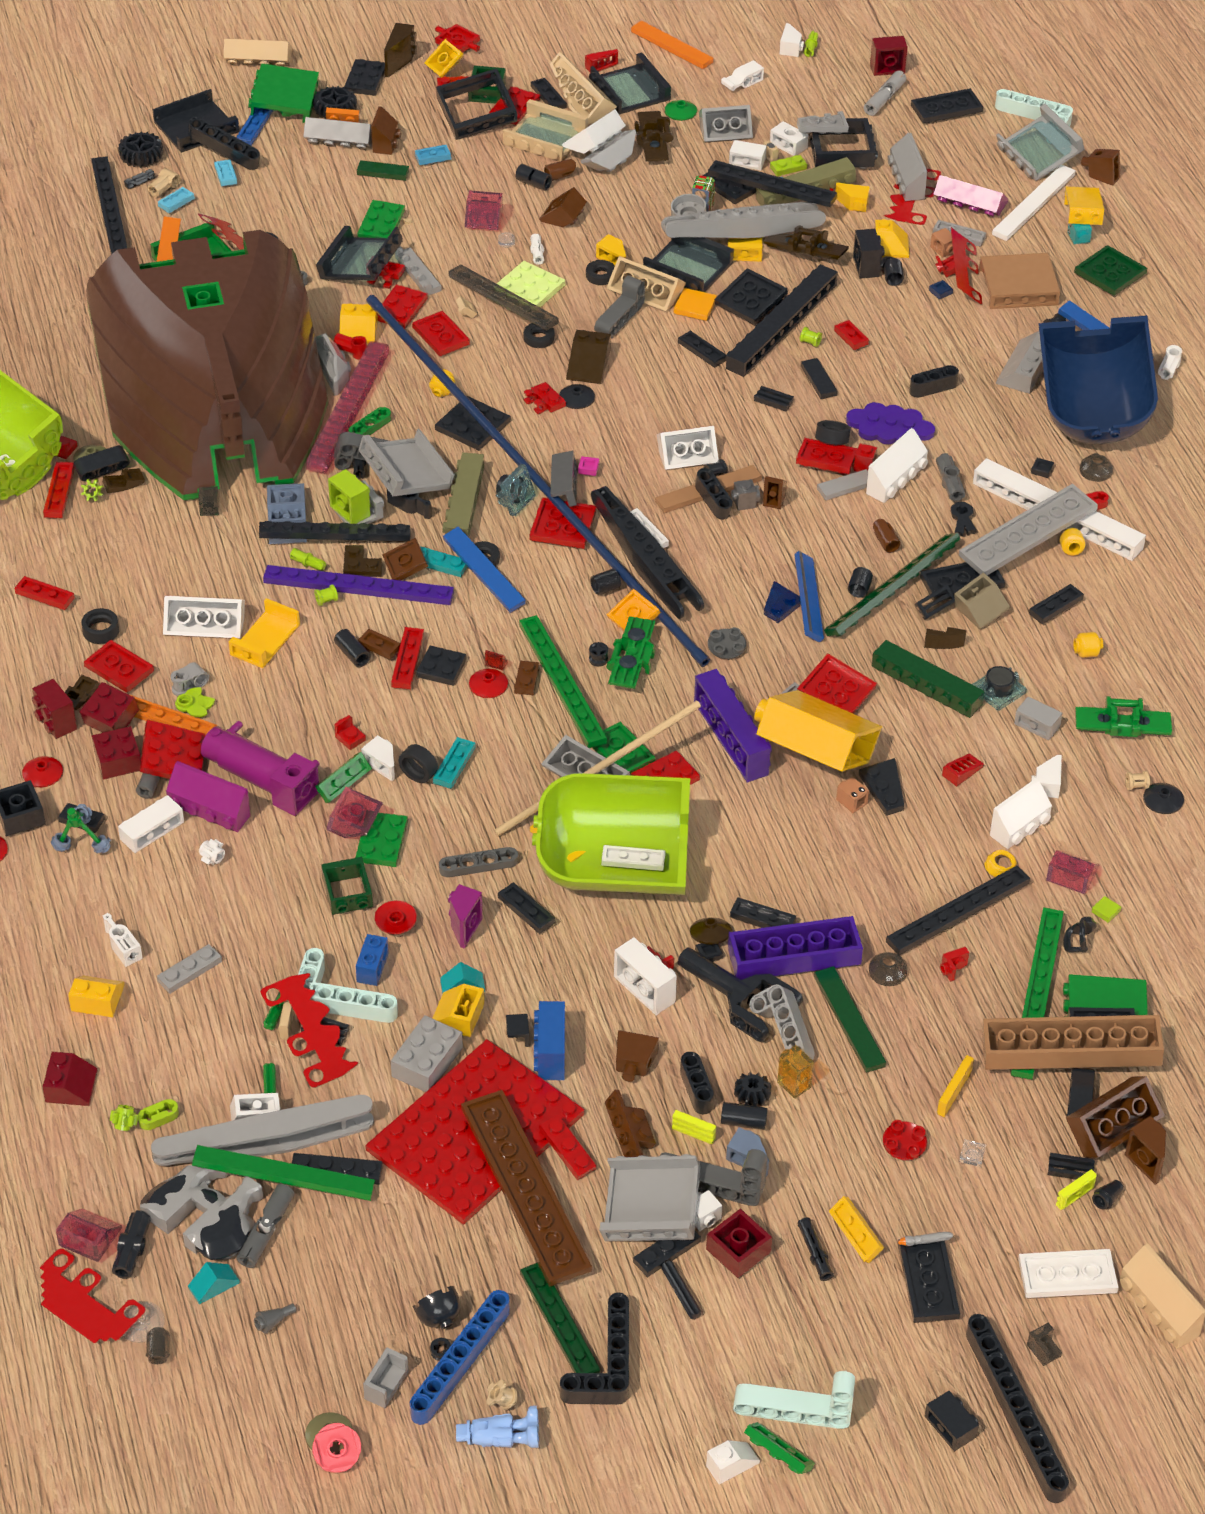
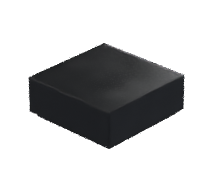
[1031,458,1054,478]
[695,943,723,962]

